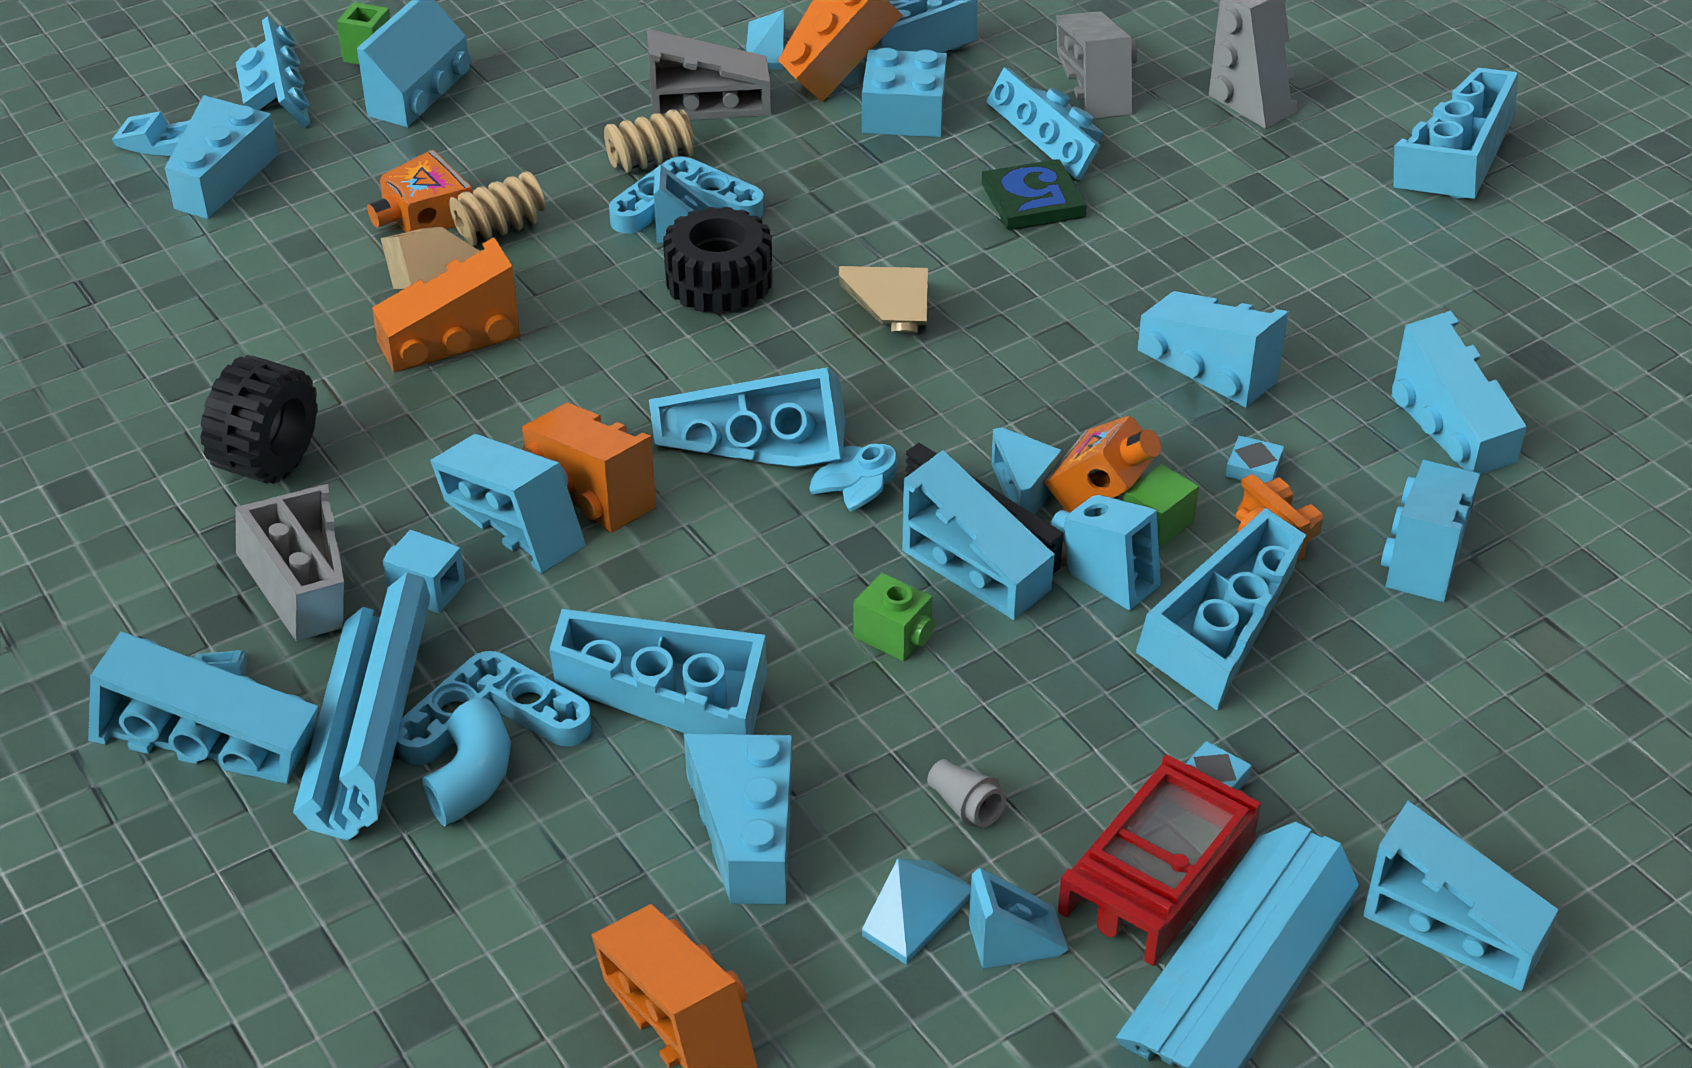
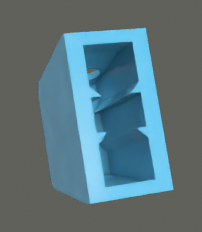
[1050,495,1161,610]

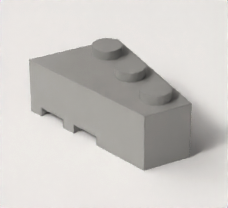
[1209,0,1298,129]
[1056,11,1137,119]
[646,28,771,120]
[235,484,344,641]

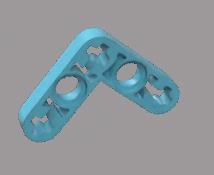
[609,156,764,234]
[396,651,592,765]

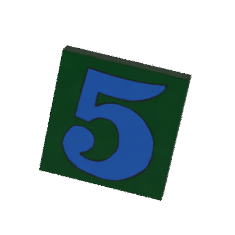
[981,159,1087,230]

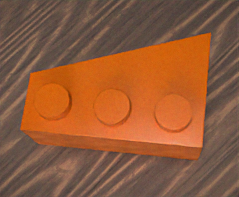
[778,0,903,102]
[372,237,520,373]
[522,402,656,533]
[591,904,758,1068]

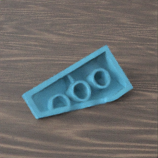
[649,367,846,468]

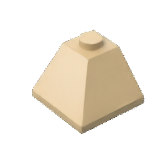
[839,266,928,333]

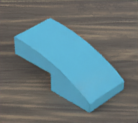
[112,111,190,156]

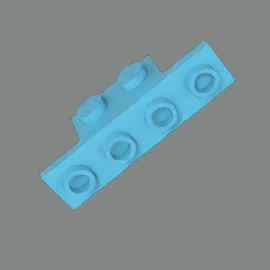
[236,16,311,128]
[986,67,1104,180]

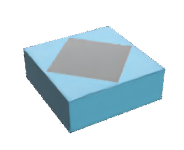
[1225,436,1284,483]
[1186,741,1252,790]

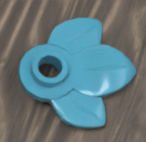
[809,444,898,511]

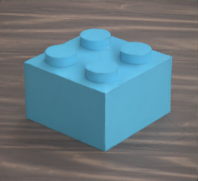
[862,48,947,137]

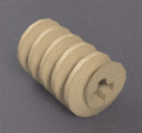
[604,109,694,173]
[449,171,545,246]

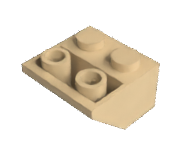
[381,227,480,289]

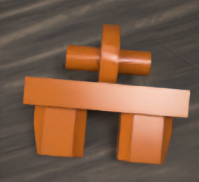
[1235,474,1324,561]

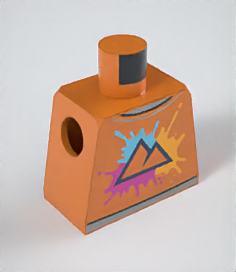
[367,150,473,232]
[1044,415,1161,513]

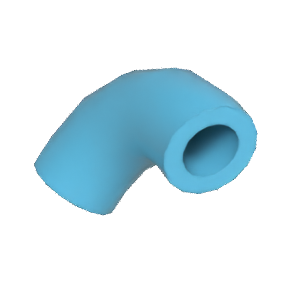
[422,698,511,827]

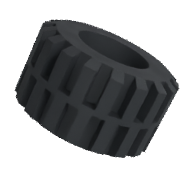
[663,207,773,313]
[200,355,318,484]

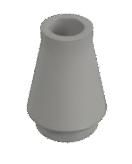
[927,759,1006,828]

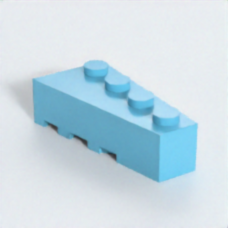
[1393,67,1518,199]
[549,609,767,735]

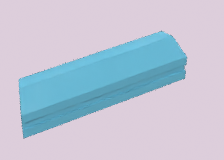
[293,573,431,841]
[1116,822,1359,1068]

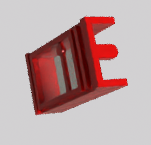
[1058,754,1261,966]

